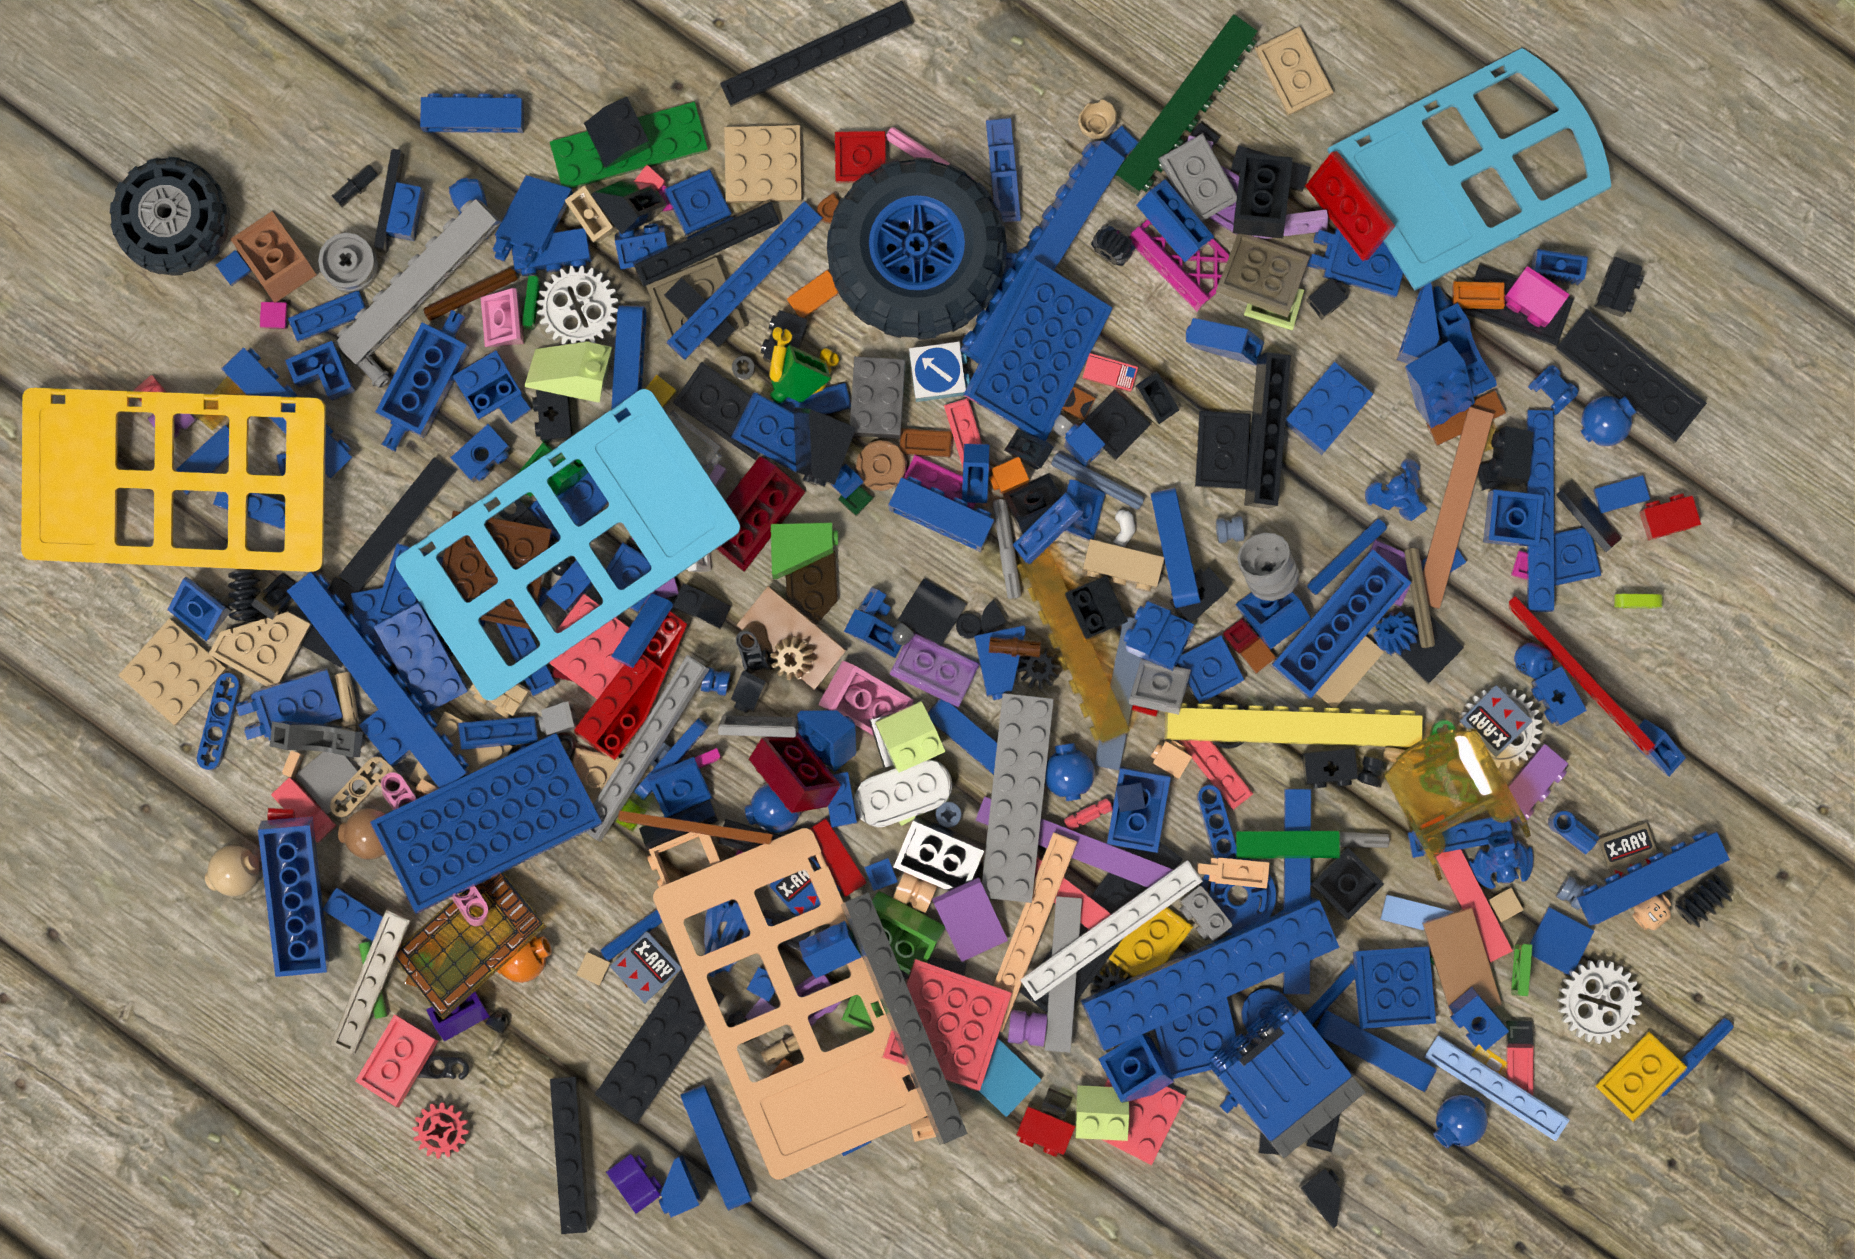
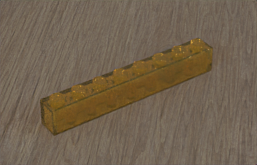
[1017,547,1130,745]

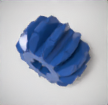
[1373,611,1419,656]

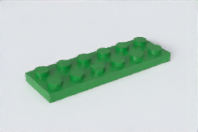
[549,102,708,189]

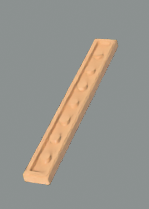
[993,832,1078,1032]

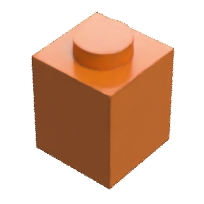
[988,457,1029,495]

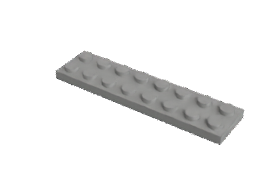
[982,693,1054,903]

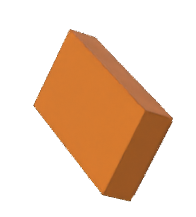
[787,270,839,318]
[1452,281,1505,309]

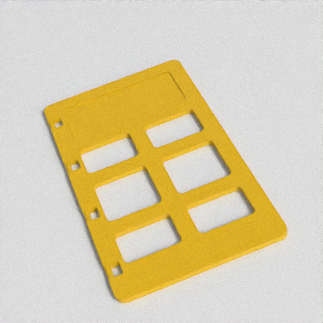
[21,388,326,572]

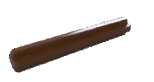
[423,267,518,321]

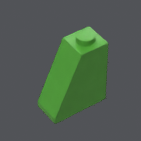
[771,523,838,579]

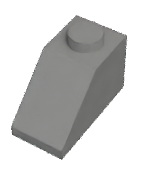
[538,701,578,736]

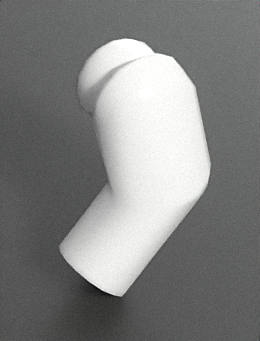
[1113,510,1136,547]

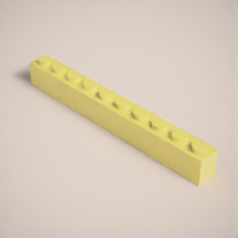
[1165,703,1422,748]

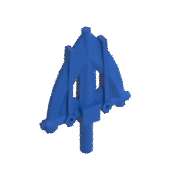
[704,901,774,978]

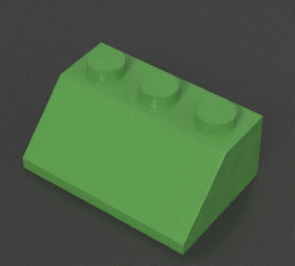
[872,891,945,974]

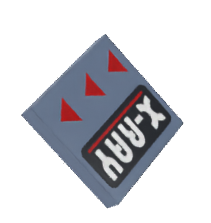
[1460,685,1533,757]
[610,931,682,1004]

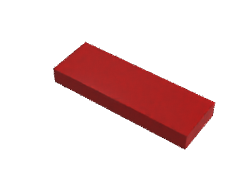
[809,819,867,897]

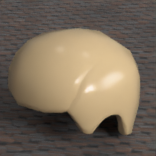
[1078,99,1117,139]

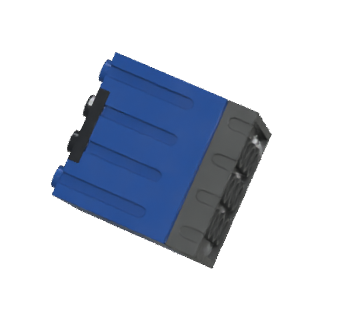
[1208,1001,1366,1158]

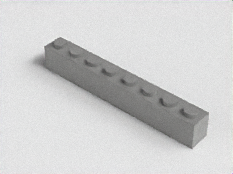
[335,199,501,365]

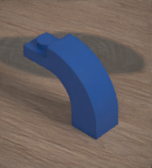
[1436,303,1497,396]

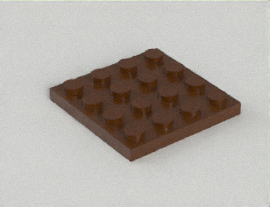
[442,511,553,630]

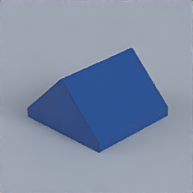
[168,576,232,641]

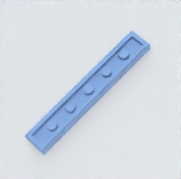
[1424,1035,1570,1141]

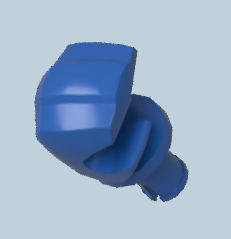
[449,178,489,240]

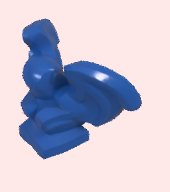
[1365,458,1428,521]
[1469,832,1533,889]

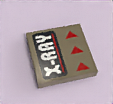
[1598,823,1657,876]

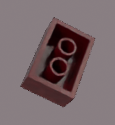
[748,732,841,813]

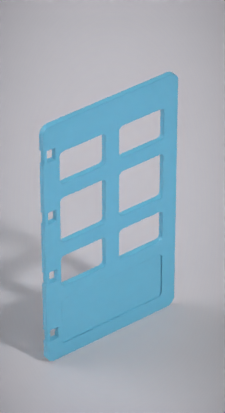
[396,389,741,700]

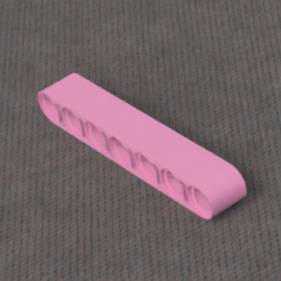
[381,773,488,926]

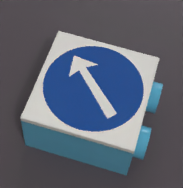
[909,342,970,402]

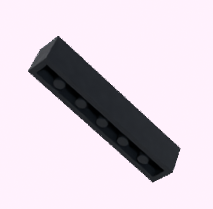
[1244,352,1291,509]
[550,1076,590,1234]

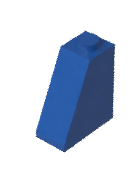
[1186,318,1264,366]
[974,626,1025,701]

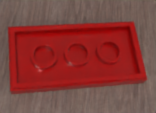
[1305,151,1395,261]

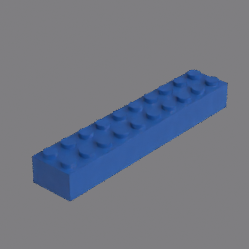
[1080,898,1340,1051]

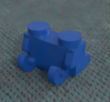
[1528,365,1578,415]

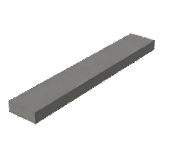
[1045,896,1082,1053]

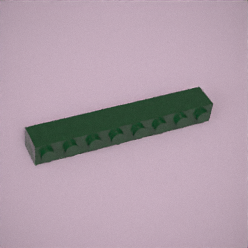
[1114,14,1258,196]

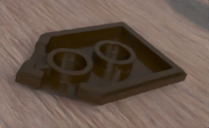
[786,551,838,624]

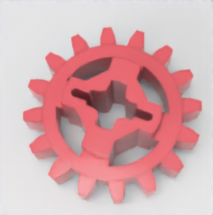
[412,1102,469,1159]

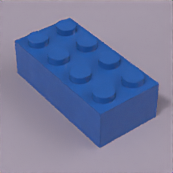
[888,476,994,552]

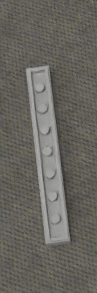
[585,655,709,842]

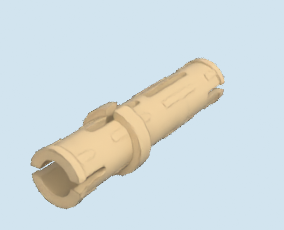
[335,672,365,748]

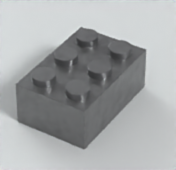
[850,357,905,439]

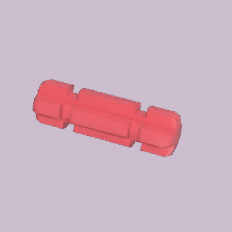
[1064,799,1113,830]

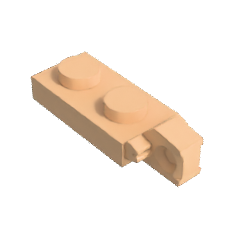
[1196,858,1269,888]

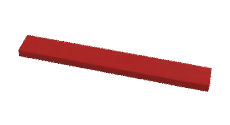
[1508,596,1655,755]

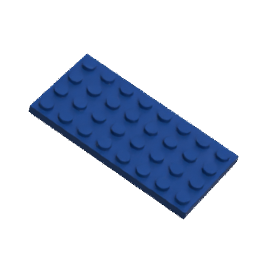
[370,733,602,914]

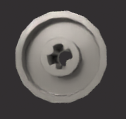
[318,233,379,293]

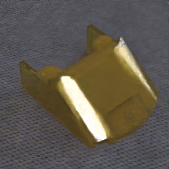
[1384,729,1531,881]

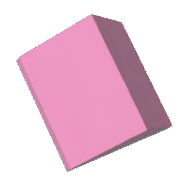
[481,288,524,347]

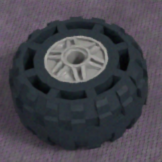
[109,156,230,276]

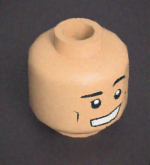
[1632,894,1671,930]

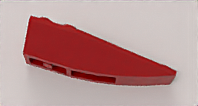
[574,611,687,761]

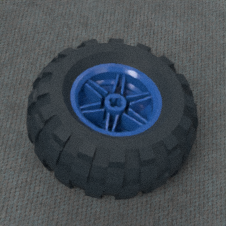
[827,157,1007,340]

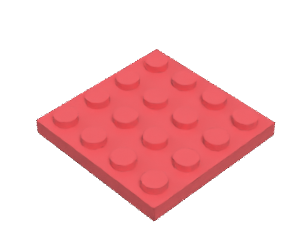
[882,959,1012,1091]

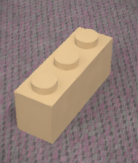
[1082,539,1164,592]

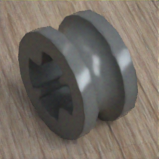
[732,356,755,380]

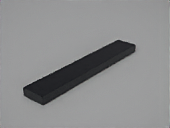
[632,200,780,287]
[339,457,455,592]

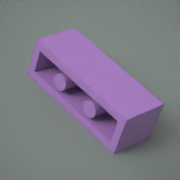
[1493,744,1568,823]

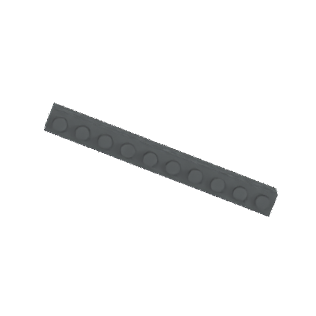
[841,893,968,1145]

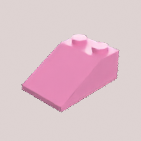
[818,661,914,735]

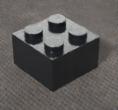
[1310,848,1384,921]

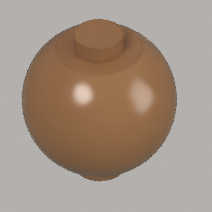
[338,809,385,860]

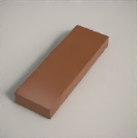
[1426,391,1506,446]

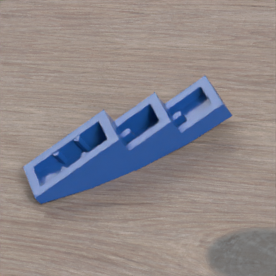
[986,117,1021,222]

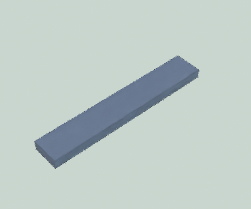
[1094,617,1142,771]

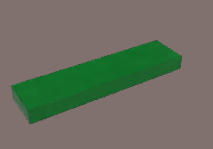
[1236,831,1340,859]

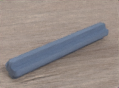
[1051,453,1144,509]

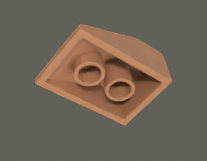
[230,211,316,303]

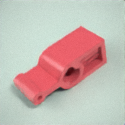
[271,777,337,843]

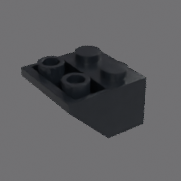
[591,180,668,234]
[1064,576,1128,640]

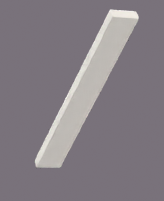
[1020,860,1203,1001]

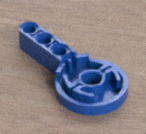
[1196,785,1276,934]

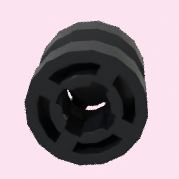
[1357,756,1388,788]

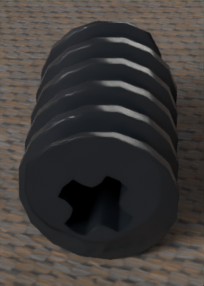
[228,569,261,621]
[1674,873,1733,928]

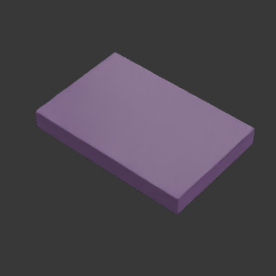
[890,632,979,707]
[932,878,1008,962]

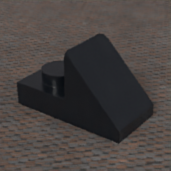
[1135,371,1180,424]
[1004,429,1054,470]
[252,573,296,620]

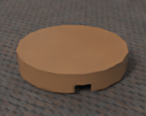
[856,441,907,491]

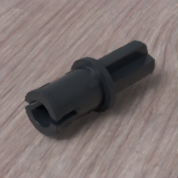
[331,164,378,208]

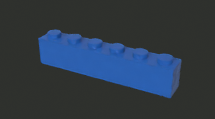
[221,347,352,478]
[1577,831,1730,925]

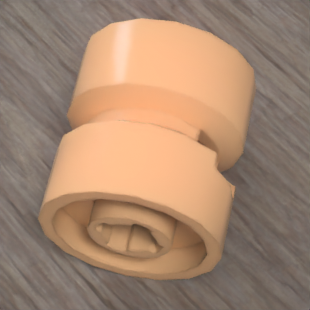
[893,872,938,913]

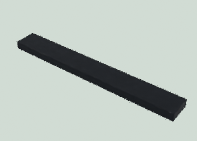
[720,1,913,107]

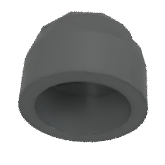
[892,623,915,645]

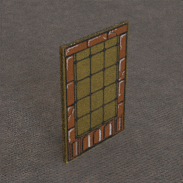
[395,872,547,1020]

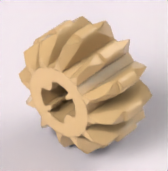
[771,637,814,680]

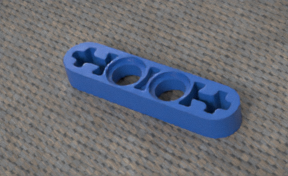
[197,673,241,770]
[634,718,709,801]

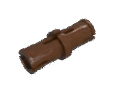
[989,637,1041,657]

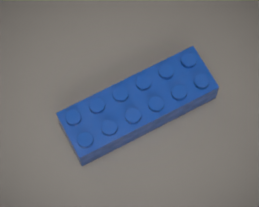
[1271,550,1411,699]
[258,816,330,977]

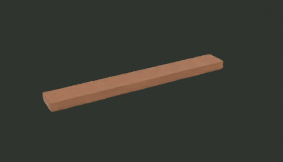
[1423,407,1494,609]

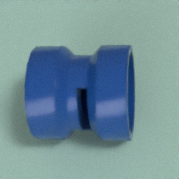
[701,667,731,696]

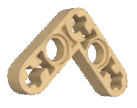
[330,757,421,818]

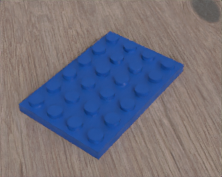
[964,260,1113,441]

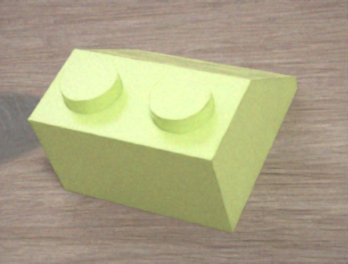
[875,701,945,773]
[1075,1085,1129,1141]

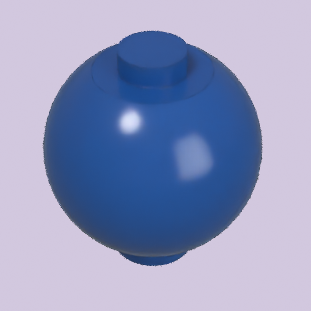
[1580,396,1637,447]
[1045,743,1095,801]
[745,783,801,833]
[1434,1095,1488,1148]

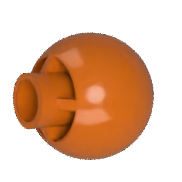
[495,933,552,983]

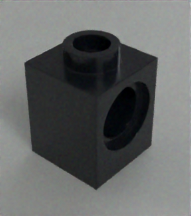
[1306,278,1348,320]

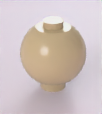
[205,845,260,896]

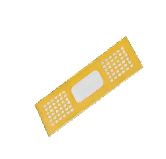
[1471,1044,1506,1078]

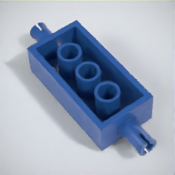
[375,310,470,452]

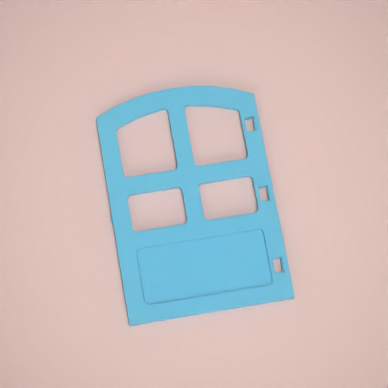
[1327,48,1611,291]

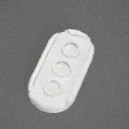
[854,759,952,827]

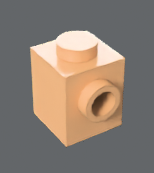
[1150,740,1192,780]

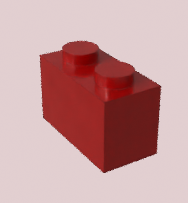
[1639,493,1701,541]
[1016,1106,1075,1157]

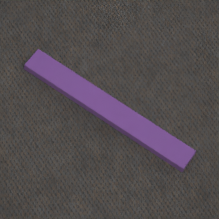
[976,797,1173,888]

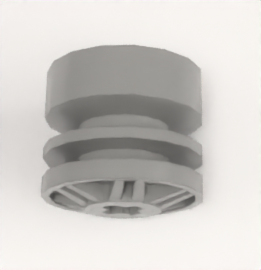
[1237,533,1300,601]

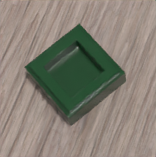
[838,486,873,517]

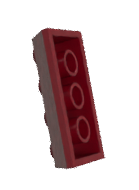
[715,456,805,572]

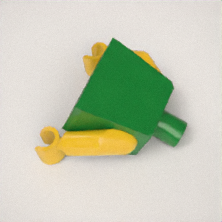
[769,327,839,404]

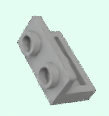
[1179,886,1232,941]

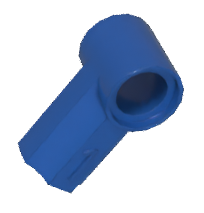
[1548,811,1599,855]

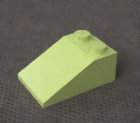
[525,342,612,403]

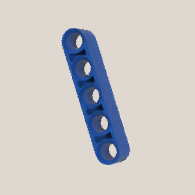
[611,306,646,423]
[1150,487,1201,608]
[928,699,997,775]
[1316,1010,1437,1092]
[680,1084,752,1211]

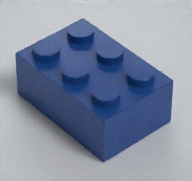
[1405,341,1475,428]
[1285,362,1373,456]

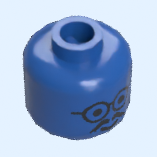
[1514,642,1553,679]

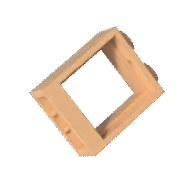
[647,833,721,887]

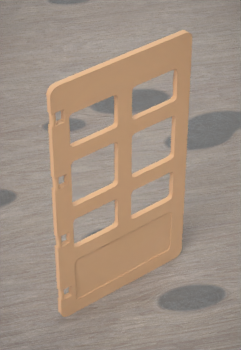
[653,828,927,1180]

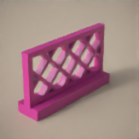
[1129,219,1229,312]

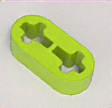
[1614,594,1663,609]

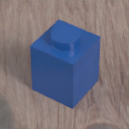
[746,967,775,1002]

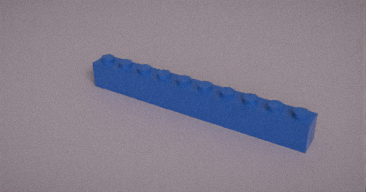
[960,141,1125,364]
[287,572,470,788]

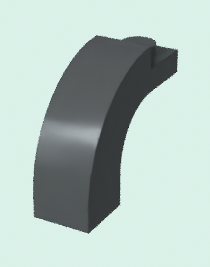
[270,721,363,757]

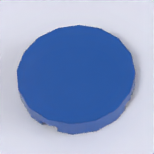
[1241,988,1289,1032]

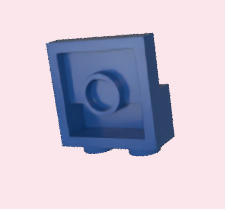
[1124,601,1195,671]

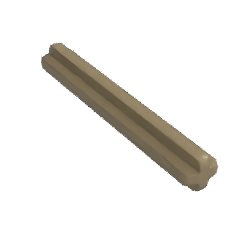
[1404,548,1435,648]

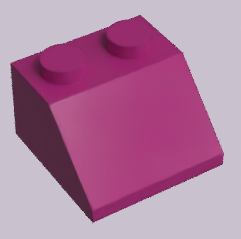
[1504,266,1570,328]

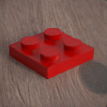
[835,131,886,183]

